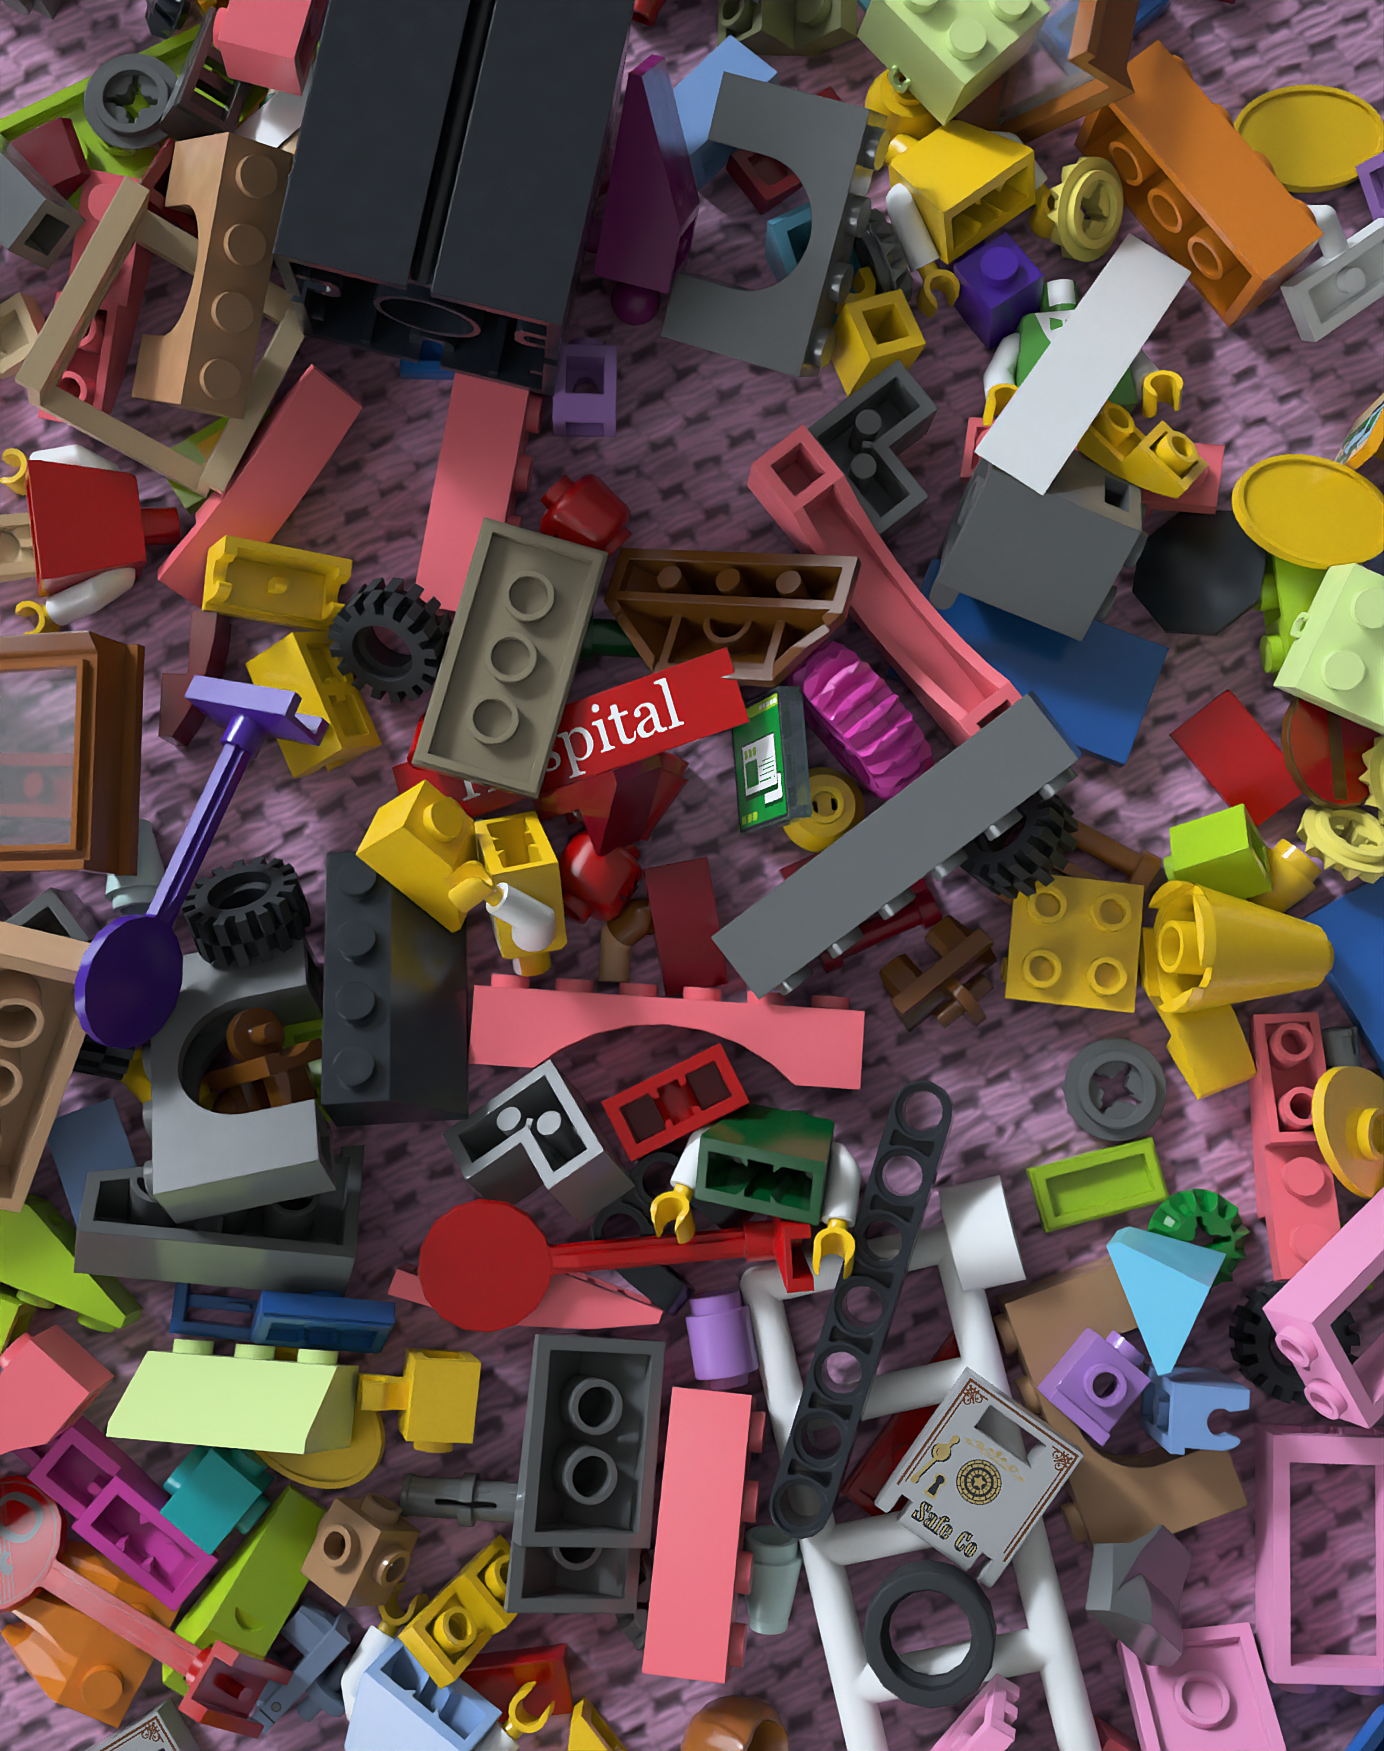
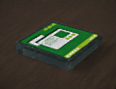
[731,686,812,836]

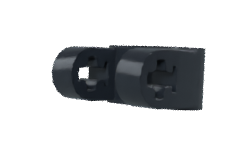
[591,1149,756,1316]

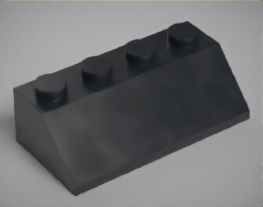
[321,852,469,1127]

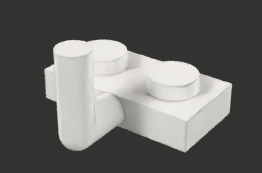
[1280,205,1384,342]

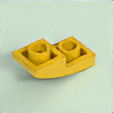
[1075,399,1209,499]
[1140,978,1257,1100]
[397,1534,518,1689]

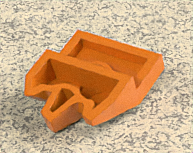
[0,1540,182,1728]

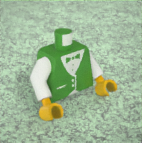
[982,279,1183,426]

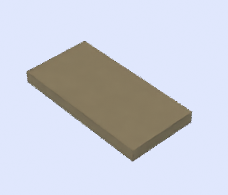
[412,517,608,801]

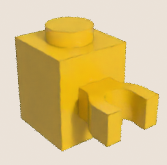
[831,266,926,397]
[355,1347,481,1453]

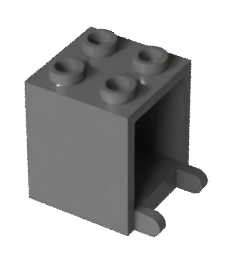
[929,449,1148,641]

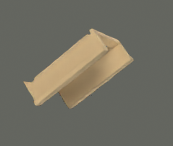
[15,176,305,499]

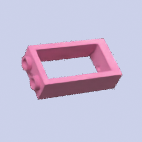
[1262,1187,1384,1429]
[1255,1423,1384,1696]

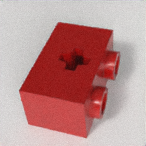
[601,1043,750,1162]

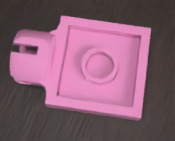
[1117,1622,1287,1751]

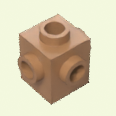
[300,1492,421,1607]

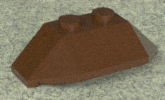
[604,548,861,688]

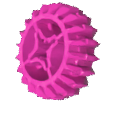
[785,640,934,801]

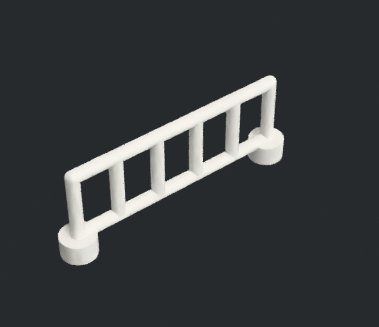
[740,1175,1102,1751]

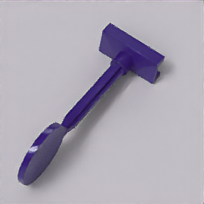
[75,675,329,1050]

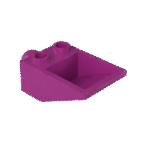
[588,54,700,326]

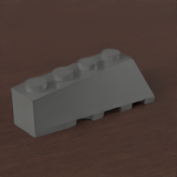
[74,1145,365,1298]

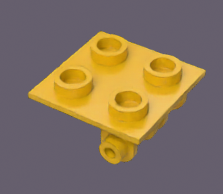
[1000,875,1144,1013]

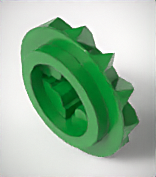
[1147,1189,1250,1294]

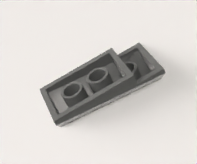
[504,1333,665,1613]

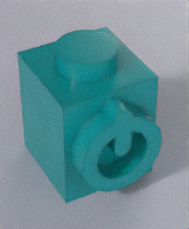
[159,1445,275,1556]

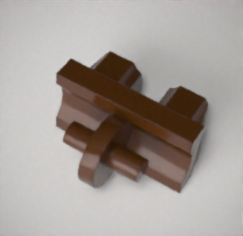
[879,915,997,1033]
[205,1007,322,1114]

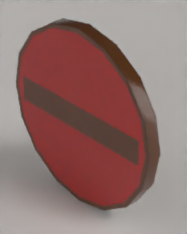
[1281,697,1380,810]

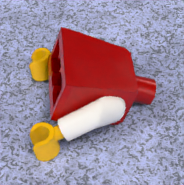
[0,444,180,634]

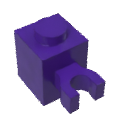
[935,232,1044,350]

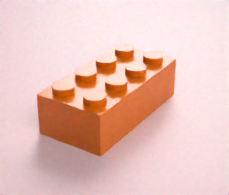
[1074,39,1324,328]

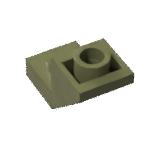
[717,0,857,56]

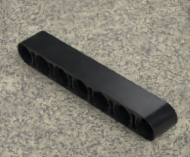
[769,1080,955,1539]

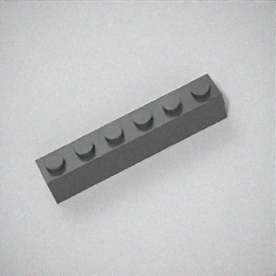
[711,690,1082,999]

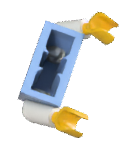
[341,1581,555,1751]

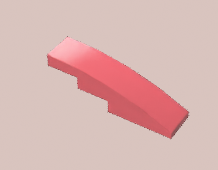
[157,364,363,610]
[387,1262,663,1329]

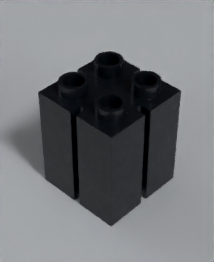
[272,0,635,396]

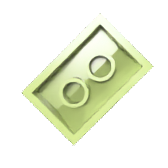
[106,1338,359,1454]

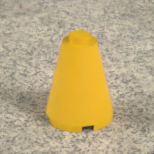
[1139,880,1334,1013]

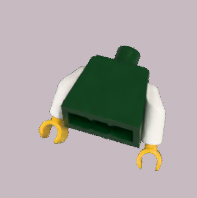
[650,1104,861,1279]

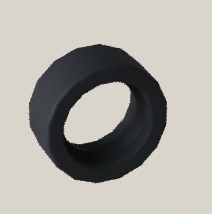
[863,1559,997,1709]

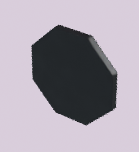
[1132,510,1268,636]

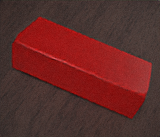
[1169,689,1303,827]
[459,1643,574,1722]

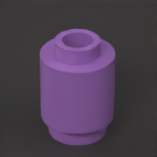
[685,1288,760,1390]

